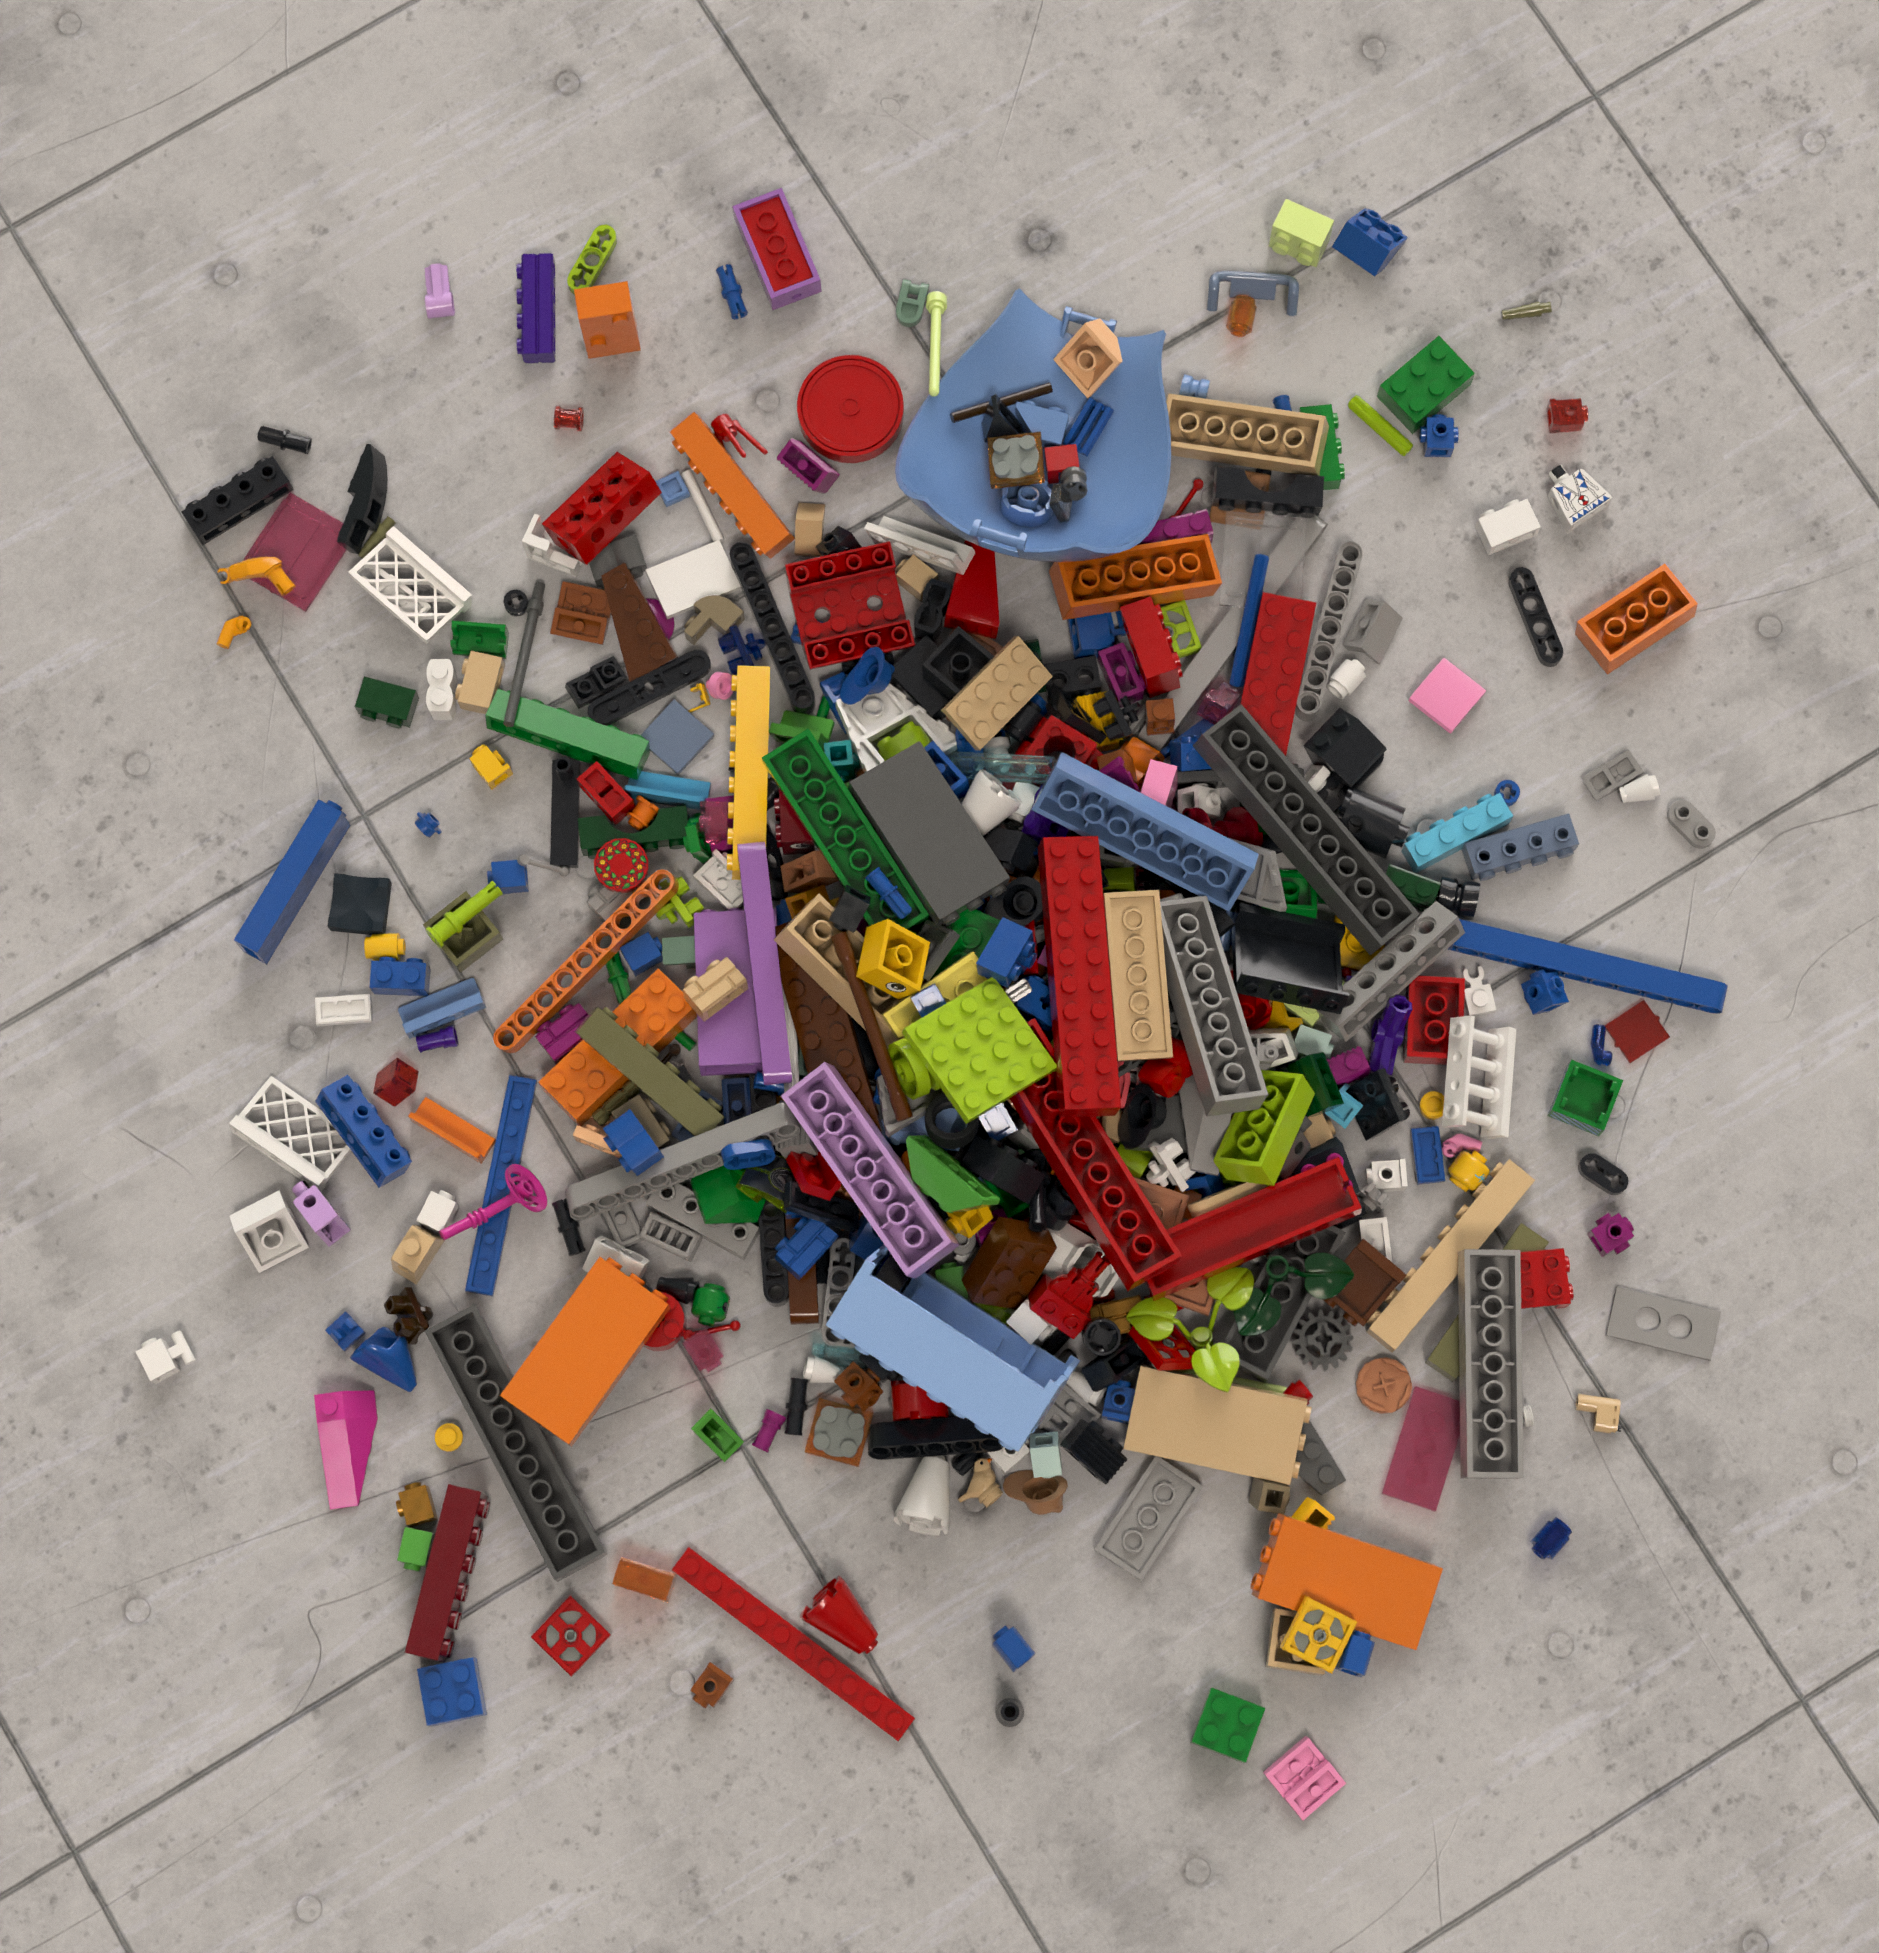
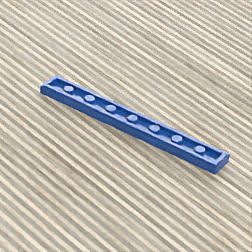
[465,1075,537,1297]

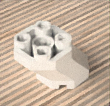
[1041,1223,1119,1297]

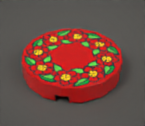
[594,838,649,893]

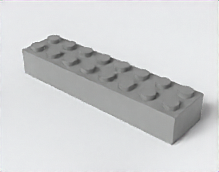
[1160,896,1268,1117]
[1458,1249,1524,1479]

